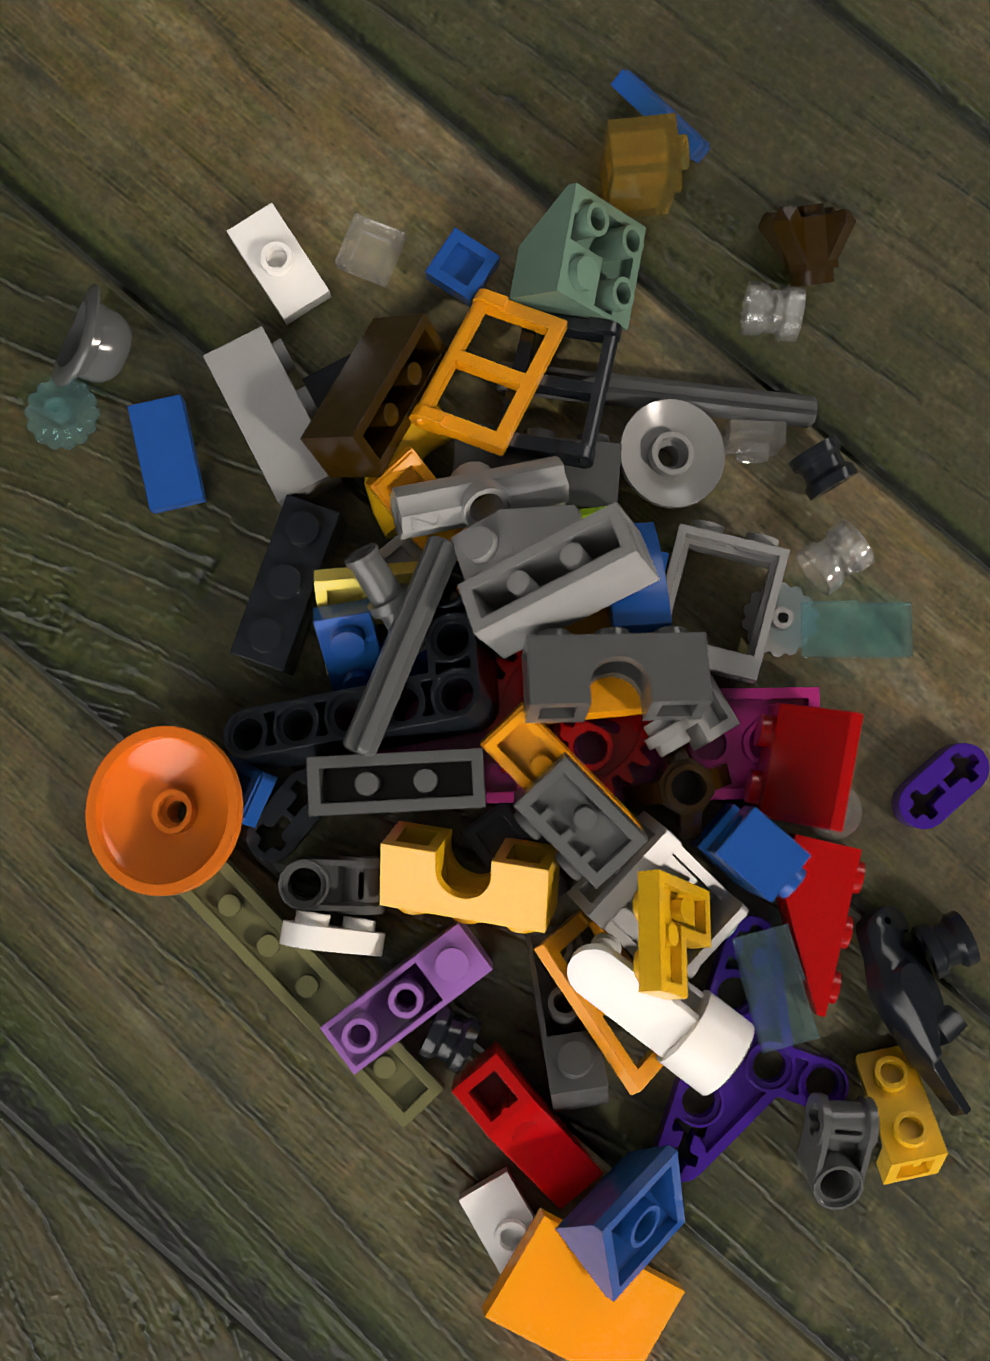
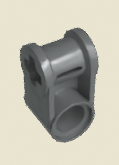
[278,855,386,915]
[797,1093,879,1210]

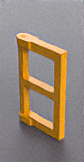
[409,288,568,457]
[534,908,663,1095]

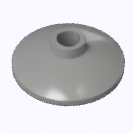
[619,399,725,508]

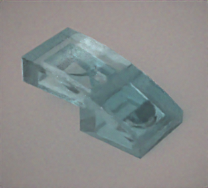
[800,600,913,659]
[732,924,820,1054]

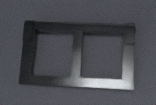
[497,312,622,469]

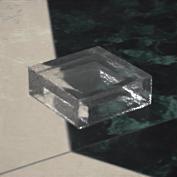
[335,213,406,287]

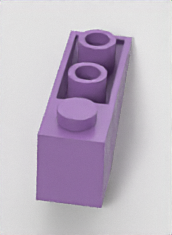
[320,920,493,1075]

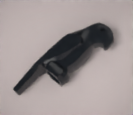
[855,906,971,1116]

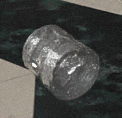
[740,280,806,343]
[796,519,875,596]

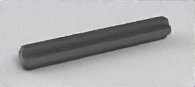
[343,536,457,757]

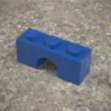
[690,803,811,902]

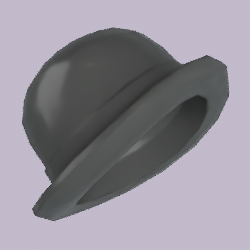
[51,283,132,388]

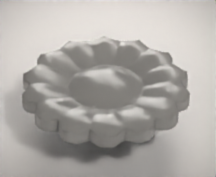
[741,582,818,657]

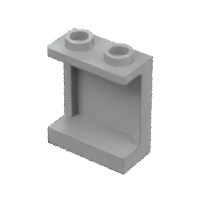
[567,810,749,981]

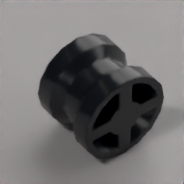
[788,434,858,501]
[911,911,980,980]
[418,1005,482,1074]

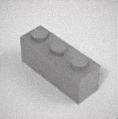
[203,326,343,506]
[458,501,660,658]

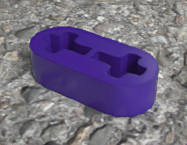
[891,743,990,829]

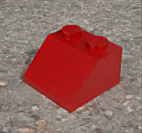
[744,703,864,833]

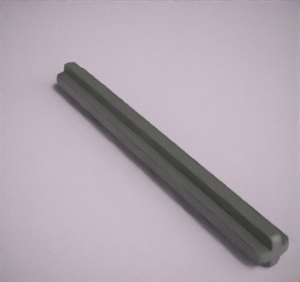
[496,361,818,428]

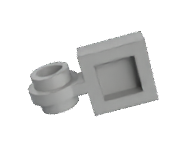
[643,675,740,757]

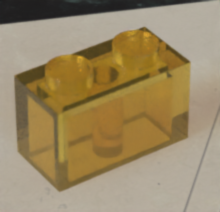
[600,113,690,218]

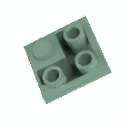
[509,183,646,331]

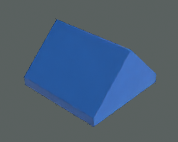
[555,1145,685,1302]

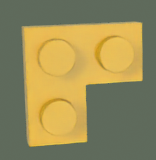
[633,869,711,1000]

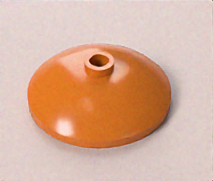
[85,726,243,896]

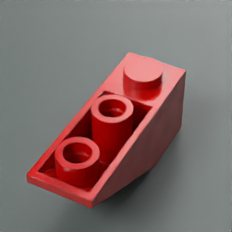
[776,832,865,1017]
[451,1040,603,1210]

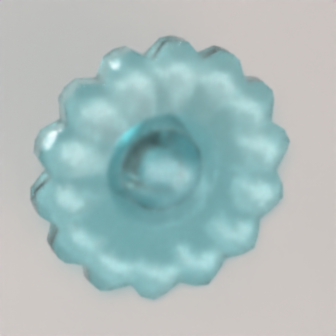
[24,378,100,450]

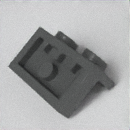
[513,752,648,889]

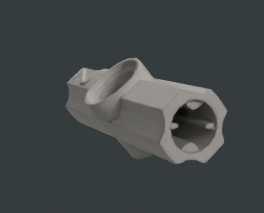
[389,456,569,540]

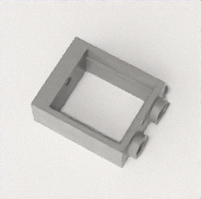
[666,520,790,685]

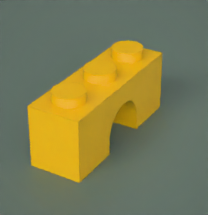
[380,821,560,934]

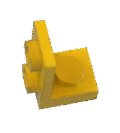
[855,1046,948,1185]

